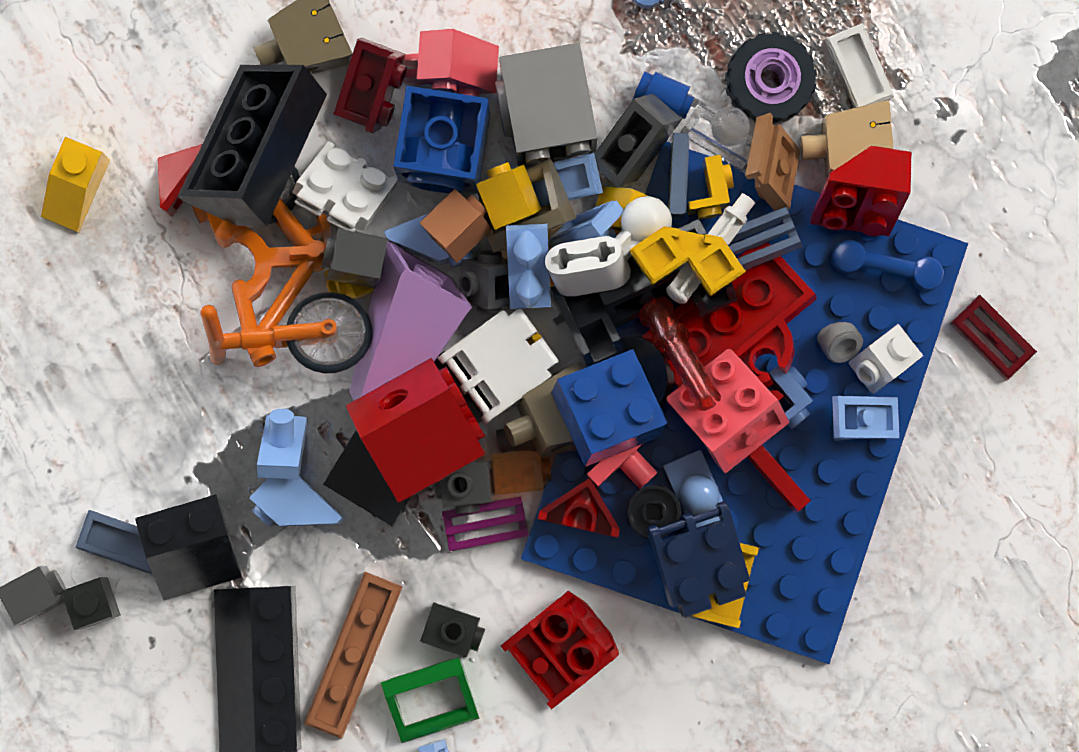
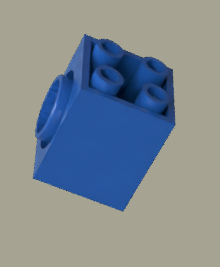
[393,85,490,194]

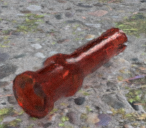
[638,297,721,411]

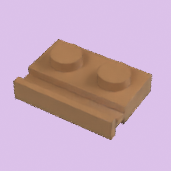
[745,113,801,211]

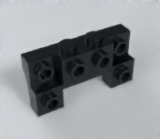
[550,219,738,367]

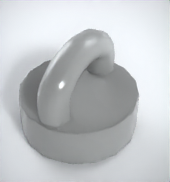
[817,322,863,363]

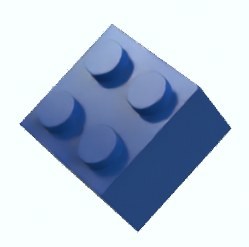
[551,349,668,467]

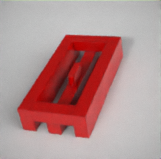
[746,445,811,513]

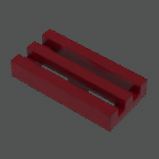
[950,295,1037,381]

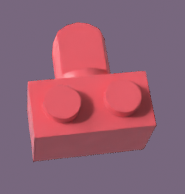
[402,29,499,97]

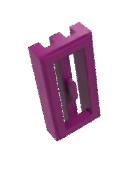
[442,496,529,552]

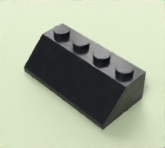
[178,65,327,227]
[214,586,302,752]

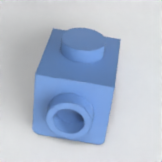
[769,366,813,430]

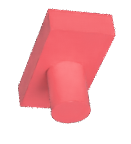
[587,442,658,489]

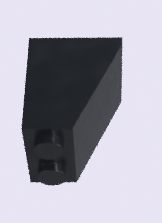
[135,494,242,601]

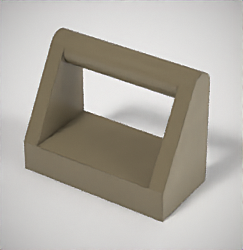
[478,159,576,253]

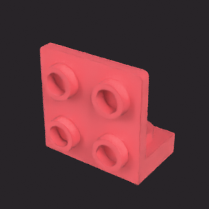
[666,349,790,474]

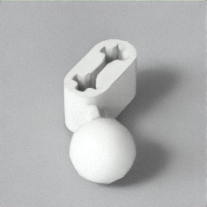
[545,196,672,296]

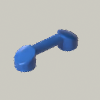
[830,240,944,292]

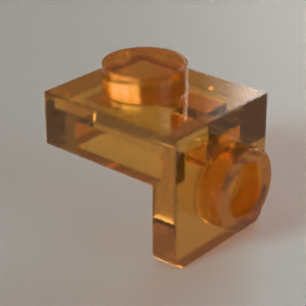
[491,450,552,495]

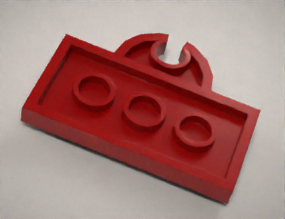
[642,242,817,388]

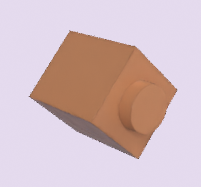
[420,189,492,263]

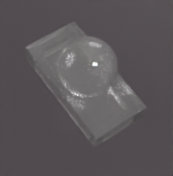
[680,100,753,173]

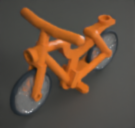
[191,166,372,373]

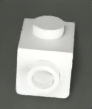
[849,324,923,393]

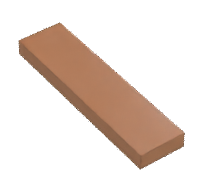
[304,572,403,739]

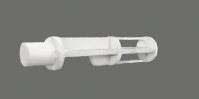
[666,194,755,304]

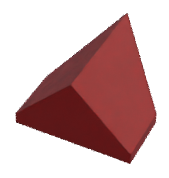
[538,478,620,538]

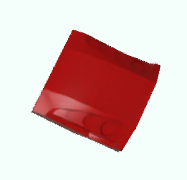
[500,591,619,710]

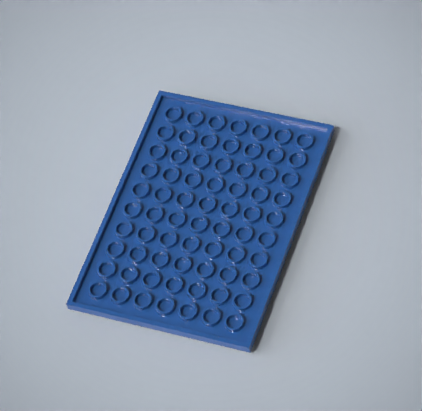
[521,141,968,664]

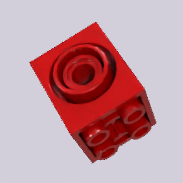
[346,358,485,503]

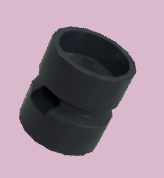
[625,485,681,539]

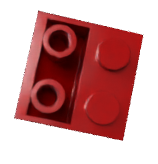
[810,145,912,236]

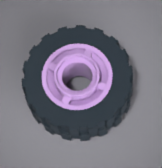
[725,32,817,125]

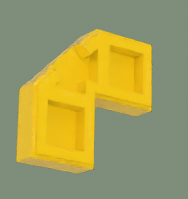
[629,226,746,296]

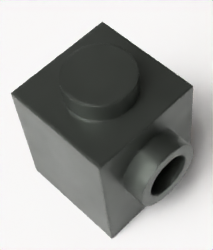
[420,602,485,658]

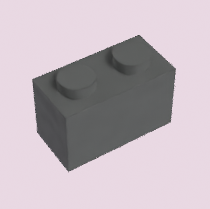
[594,93,682,187]
[321,229,388,289]

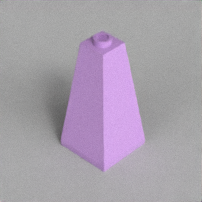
[349,240,472,401]

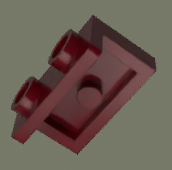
[333,37,407,134]

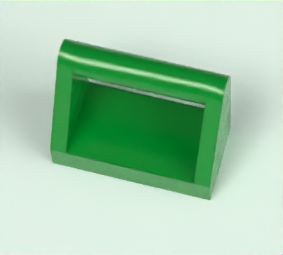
[381,656,480,743]

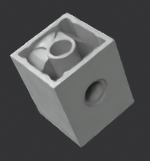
[495,42,598,168]

